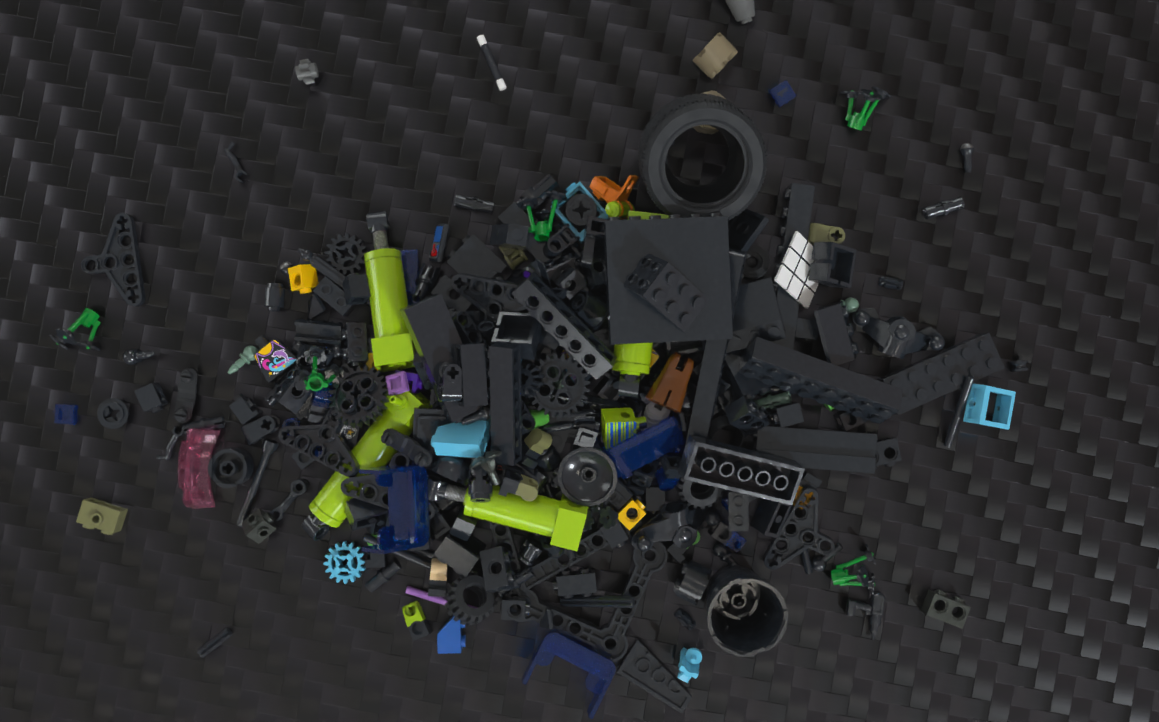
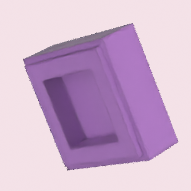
[385,371,410,396]

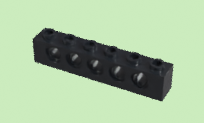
[512,271,617,380]

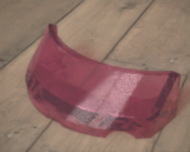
[178,428,220,509]

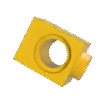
[288,264,319,294]
[618,498,646,531]

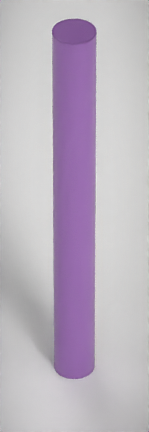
[405,586,478,608]

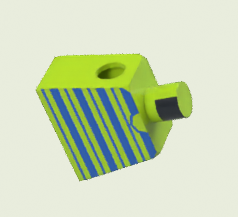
[601,408,647,449]

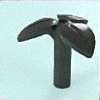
[469,451,502,486]

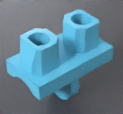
[677,647,702,683]

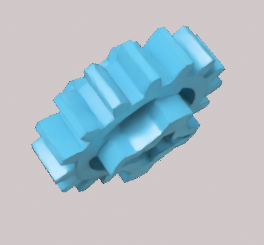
[323,541,366,584]

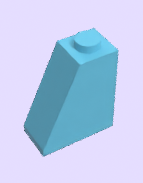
[431,419,491,458]

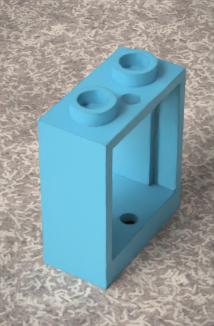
[551,181,609,244]
[963,384,1016,430]

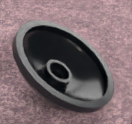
[558,447,618,506]

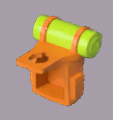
[589,175,639,219]

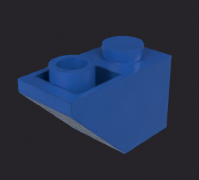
[437,615,466,654]

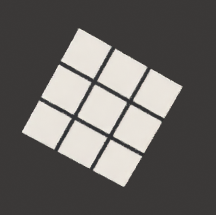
[774,231,819,309]

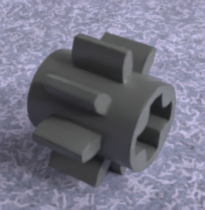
[295,58,319,84]

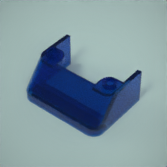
[602,414,686,479]
[359,465,429,554]
[522,632,616,719]

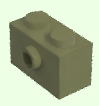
[76,497,128,535]

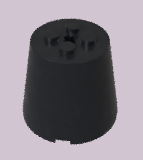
[706,565,788,657]

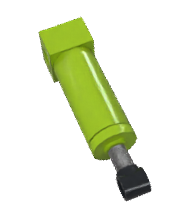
[364,211,416,373]
[423,475,588,551]

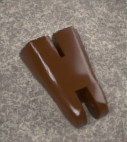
[645,351,694,413]

